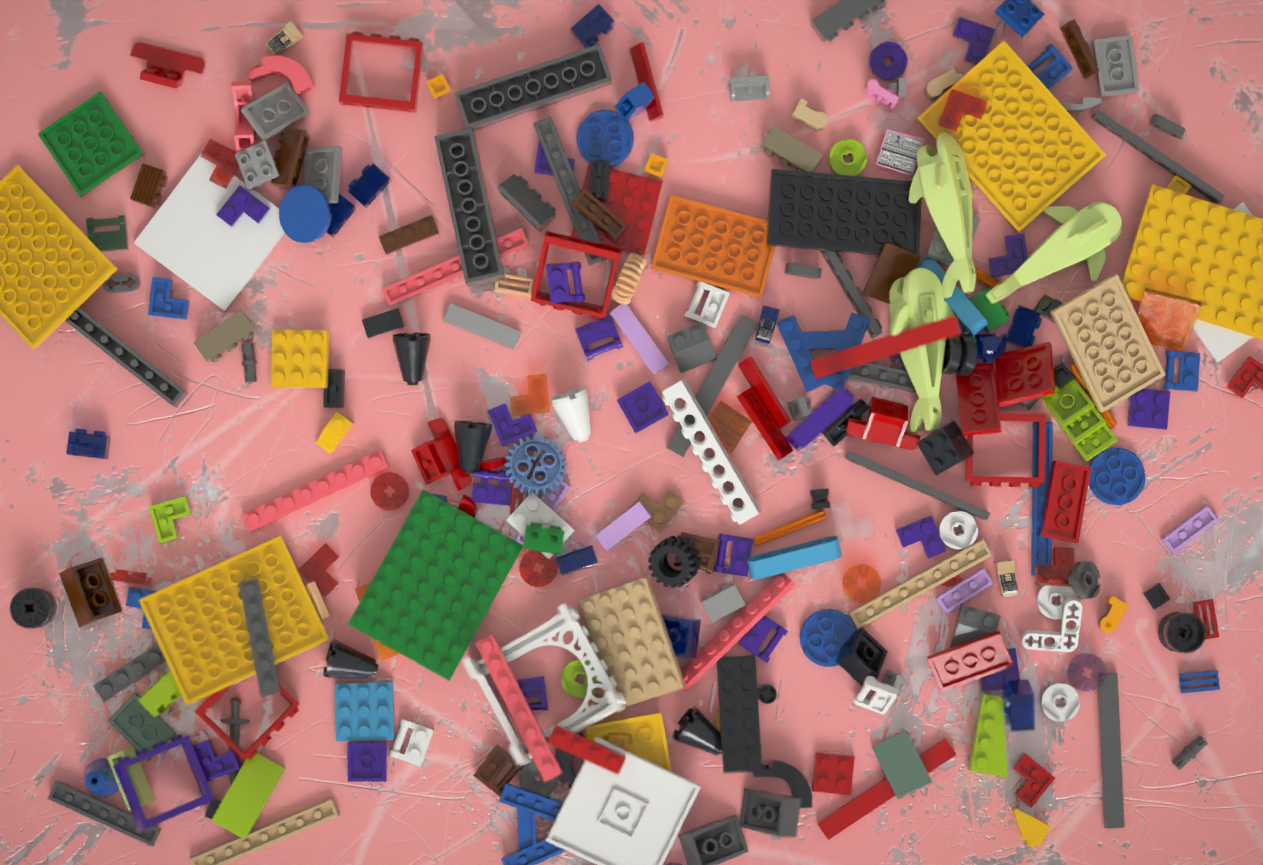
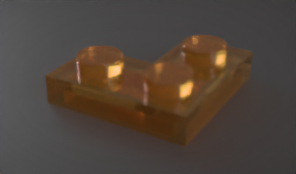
[510,374,550,416]

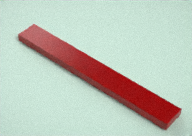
[810,315,961,379]
[817,738,956,840]

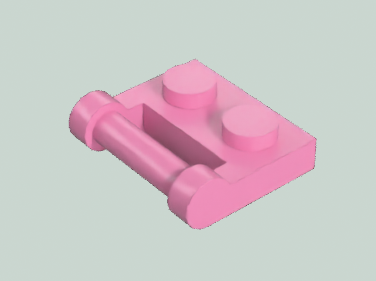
[864,79,899,110]

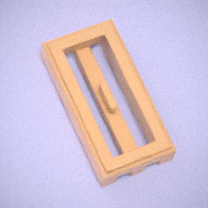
[494,274,535,298]
[305,581,329,621]

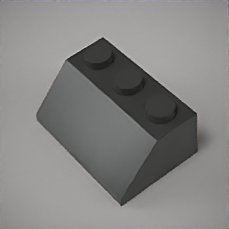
[497,174,556,232]

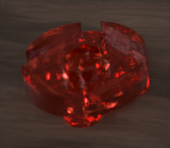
[370,472,409,511]
[519,550,558,587]

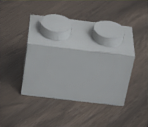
[700,583,746,623]

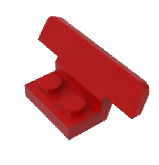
[130,42,205,88]
[846,396,921,451]
[411,418,472,491]

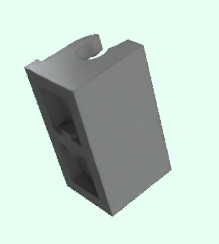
[730,75,770,102]

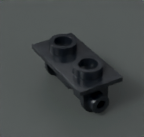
[589,159,610,200]

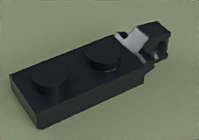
[821,399,869,447]

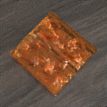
[700,400,752,453]

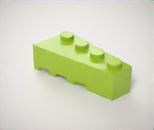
[138,670,182,717]
[967,693,1008,777]

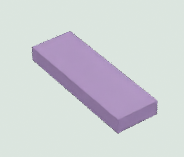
[595,501,652,551]
[1161,505,1219,554]
[935,567,994,614]

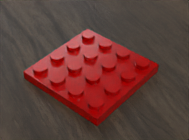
[571,163,663,256]

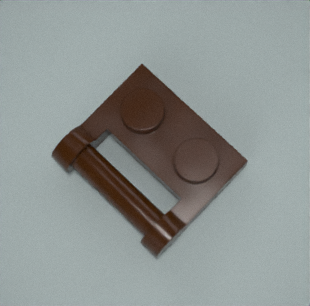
[674,532,719,574]
[473,745,524,796]

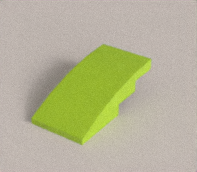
[1041,379,1117,462]
[211,753,285,840]

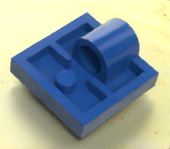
[995,0,1045,38]

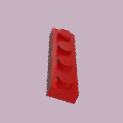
[736,387,794,461]
[547,724,627,775]

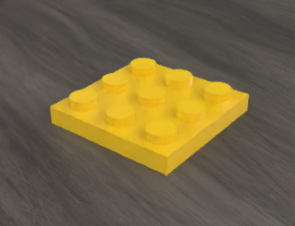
[271,330,330,388]

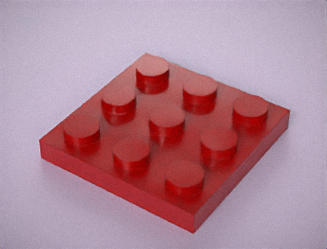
[995,342,1055,407]

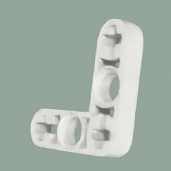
[1021,597,1082,652]

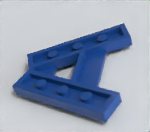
[777,312,871,392]
[499,782,566,865]

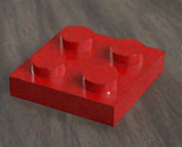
[812,752,855,795]

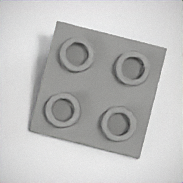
[235,140,280,190]

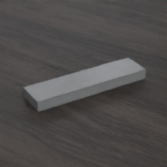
[443,303,521,349]

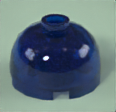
[974,333,1007,363]

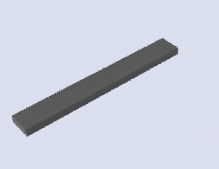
[1092,109,1225,204]
[533,117,607,266]
[667,315,758,457]
[845,451,990,520]
[1097,673,1125,828]

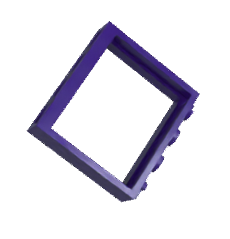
[786,387,855,452]
[113,734,214,831]

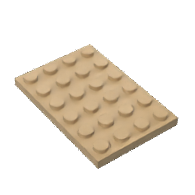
[1050,274,1165,413]
[579,577,686,707]

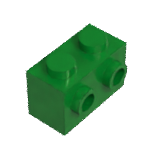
[523,522,565,555]

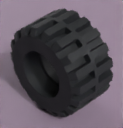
[648,536,701,588]

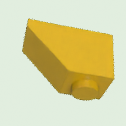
[316,412,354,455]
[1012,807,1051,848]

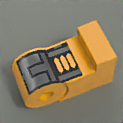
[1098,595,1129,633]

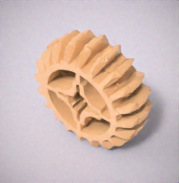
[612,253,646,305]

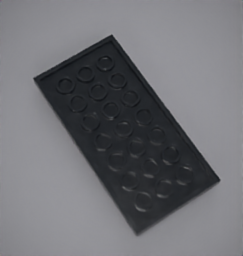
[766,169,922,255]

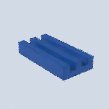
[1179,670,1220,693]

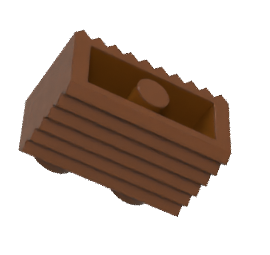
[130,163,168,208]

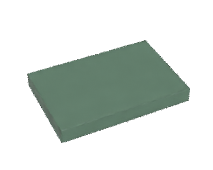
[108,693,176,761]
[872,730,932,799]

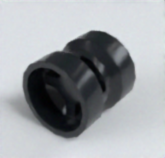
[810,489,831,510]
[757,684,777,704]

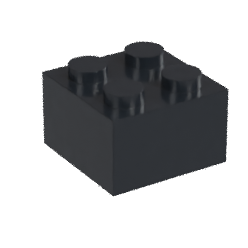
[917,420,974,476]

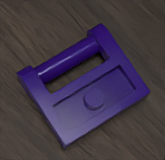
[546,262,585,303]
[575,315,623,361]
[713,534,753,577]
[738,615,788,663]
[510,676,549,716]

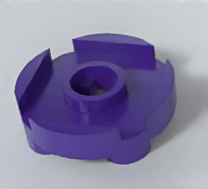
[869,42,908,81]

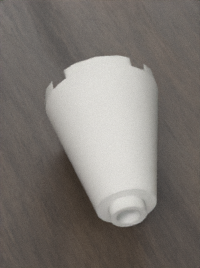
[550,387,591,442]

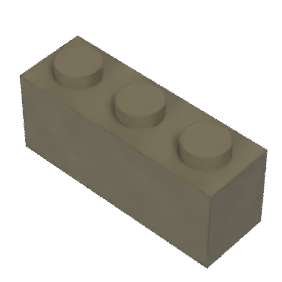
[761,125,823,172]
[193,310,256,363]

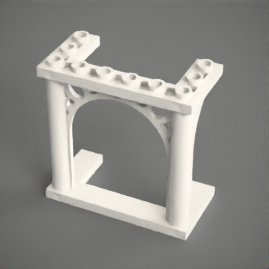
[462,604,627,765]

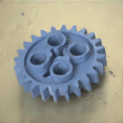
[505,435,567,496]

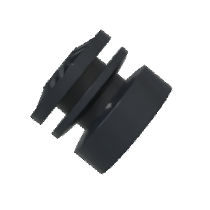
[10,588,57,629]
[1157,612,1206,653]

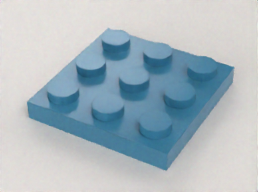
[335,682,395,741]

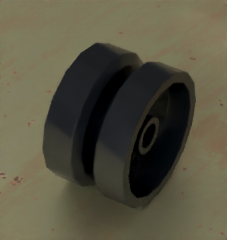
[942,333,977,376]

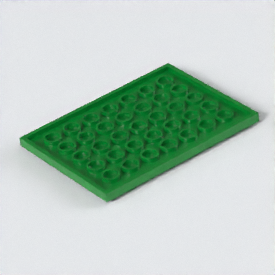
[347,489,523,681]

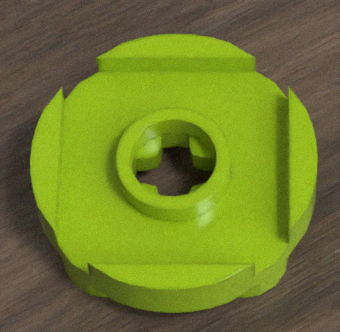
[829,139,867,176]
[561,660,599,698]

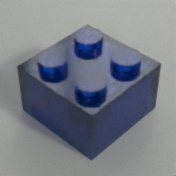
[661,614,701,659]
[1002,680,1035,732]

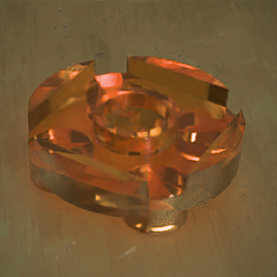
[842,564,881,602]

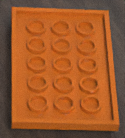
[651,195,776,298]

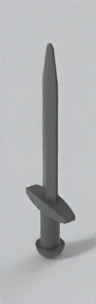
[220,697,250,785]

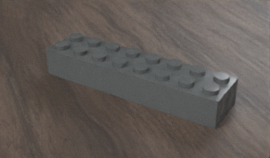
[454,44,612,131]
[434,128,506,288]

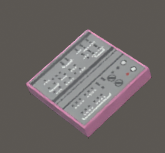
[876,128,924,176]

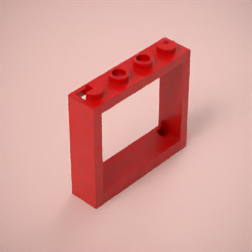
[339,31,424,113]
[531,231,622,319]
[966,413,1045,487]
[194,684,299,761]

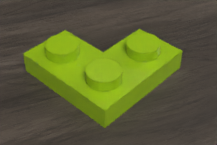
[149,496,192,544]

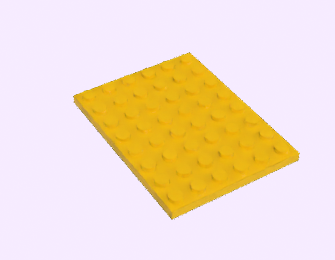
[917,41,1106,232]
[0,165,117,350]
[1121,184,1263,340]
[139,536,329,706]

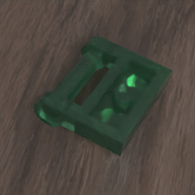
[86,215,129,252]

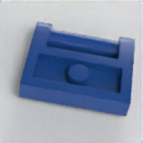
[1026,44,1073,90]
[1163,351,1200,392]

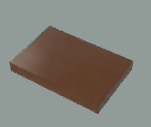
[862,241,921,304]

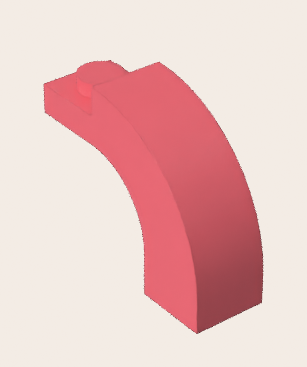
[246,55,316,96]
[231,81,257,151]

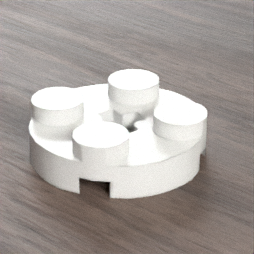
[939,511,978,549]
[1036,581,1075,620]
[1040,683,1080,722]

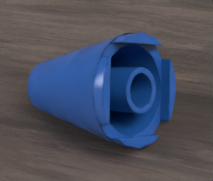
[84,758,119,797]

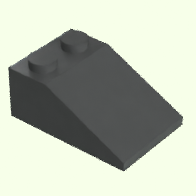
[948,605,1001,649]
[740,788,801,837]
[678,815,749,865]

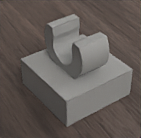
[888,77,907,100]
[788,396,813,420]
[882,670,906,693]

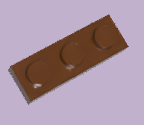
[1060,19,1100,79]
[571,188,627,241]
[378,215,439,255]

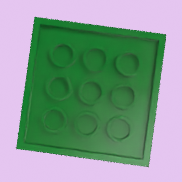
[38,91,144,197]

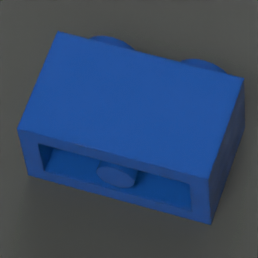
[615,82,654,122]

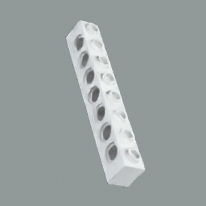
[662,378,761,525]

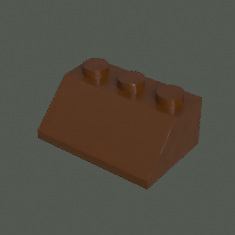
[271,128,310,190]
[59,558,122,627]

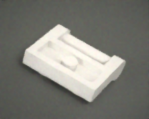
[684,281,730,329]
[853,676,899,715]
[388,718,434,767]

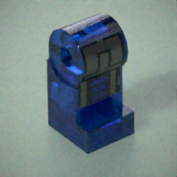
[755,305,780,344]

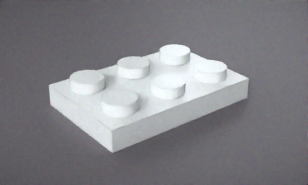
[506,492,575,559]

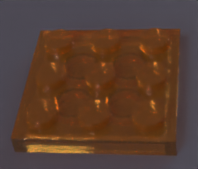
[1136,288,1202,352]

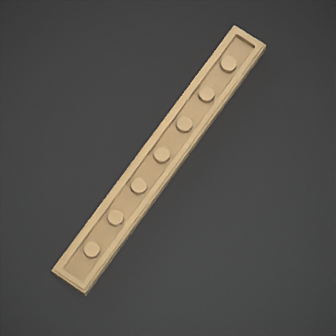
[848,538,993,629]
[189,798,340,865]

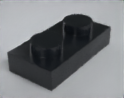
[323,369,345,408]

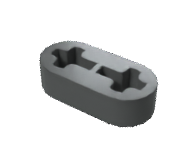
[1149,114,1186,139]
[785,263,822,279]
[102,274,140,293]

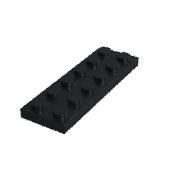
[717,656,762,773]

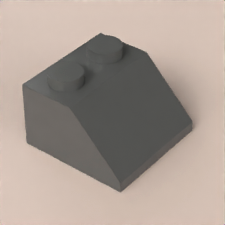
[667,322,716,373]

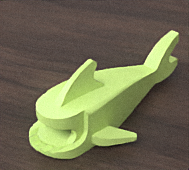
[909,132,976,299]
[985,202,1122,304]
[889,268,959,432]

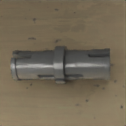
[241,343,257,382]
[1171,735,1208,770]

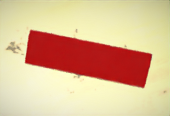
[630,42,663,121]
[738,357,791,429]

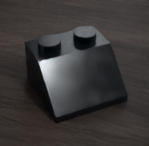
[836,627,888,686]

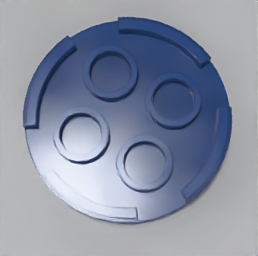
[577,110,634,167]
[279,185,332,243]
[1088,448,1146,505]
[800,609,856,667]

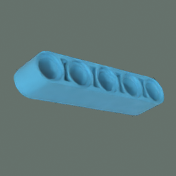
[916,257,988,336]
[747,536,842,579]

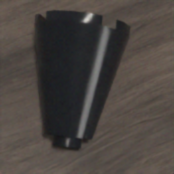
[392,332,431,385]
[454,421,492,473]
[323,639,378,678]
[672,706,722,756]

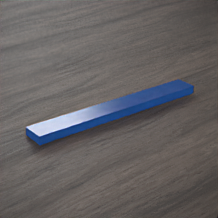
[1031,422,1053,576]

